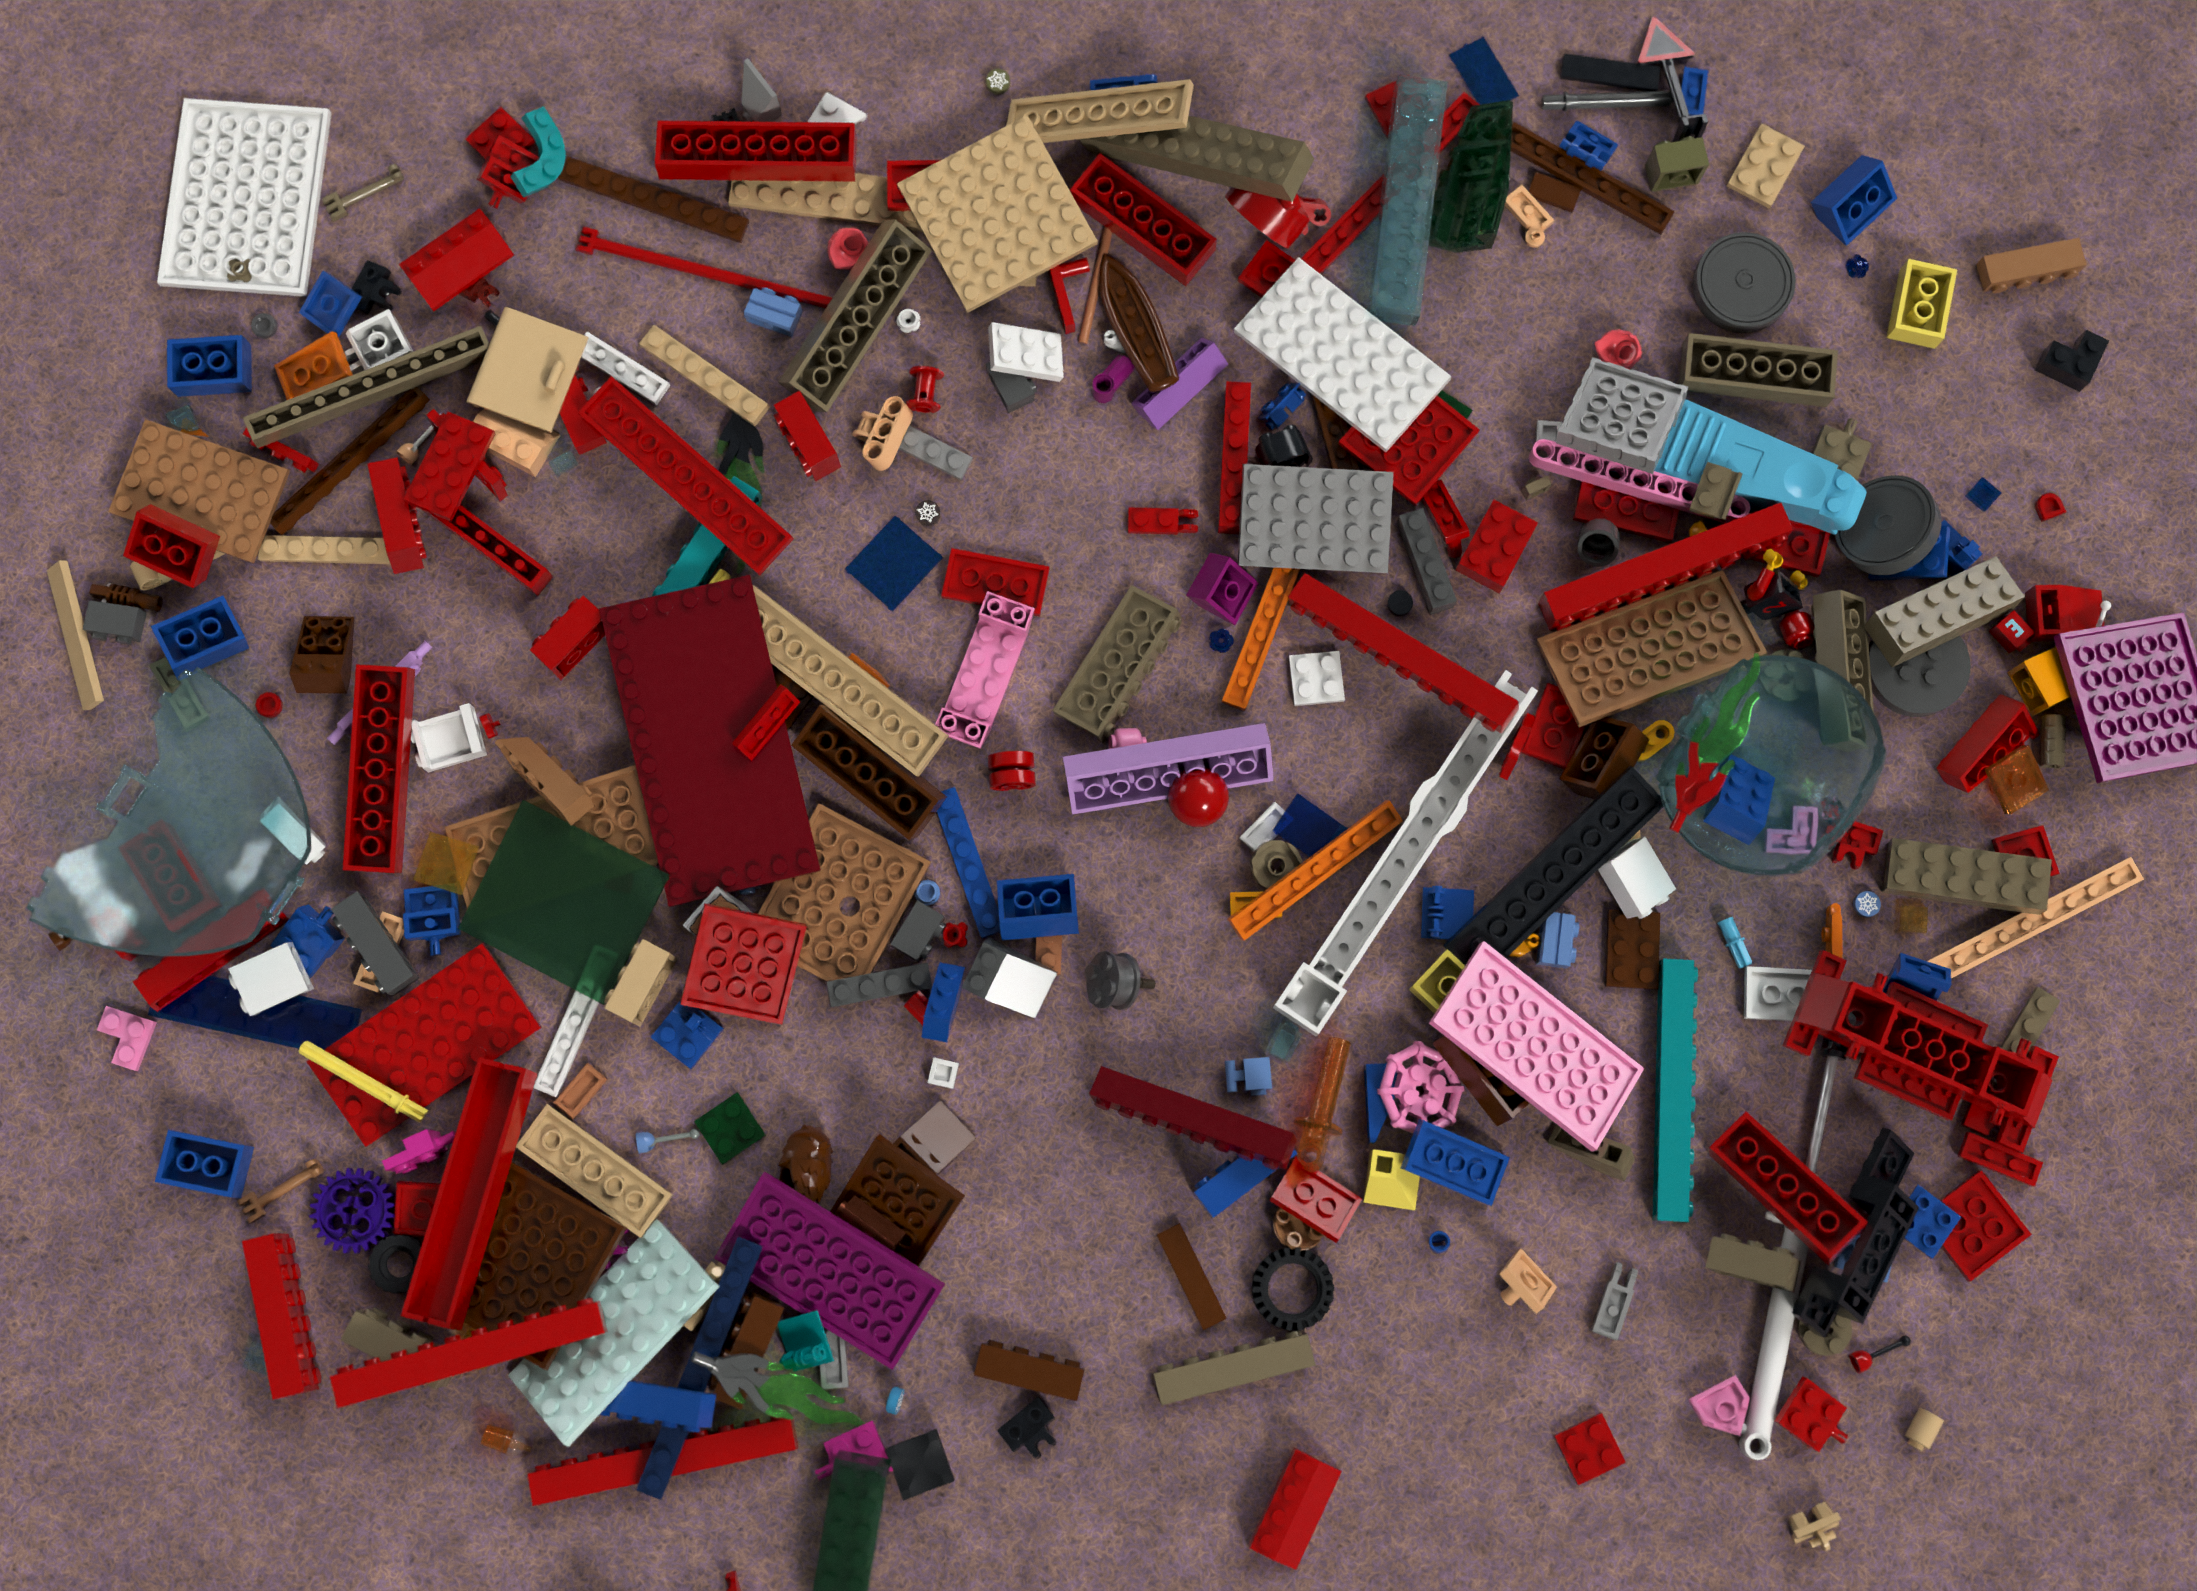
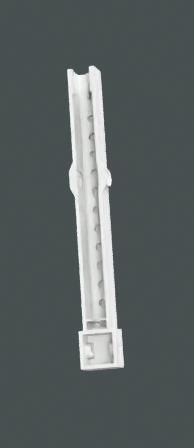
[1273,670,1538,1036]

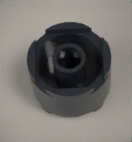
[1255,425,1313,467]

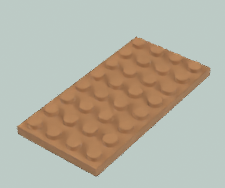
[1536,570,1767,728]
[445,765,659,925]

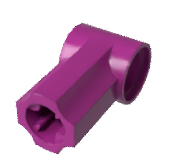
[1092,354,1135,403]

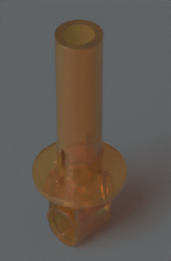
[1294,1037,1351,1172]

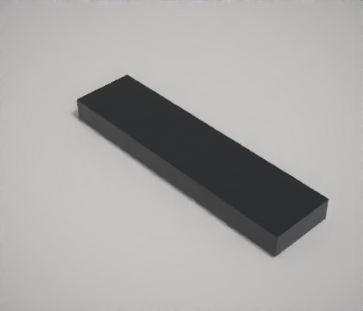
[1560,53,1661,92]

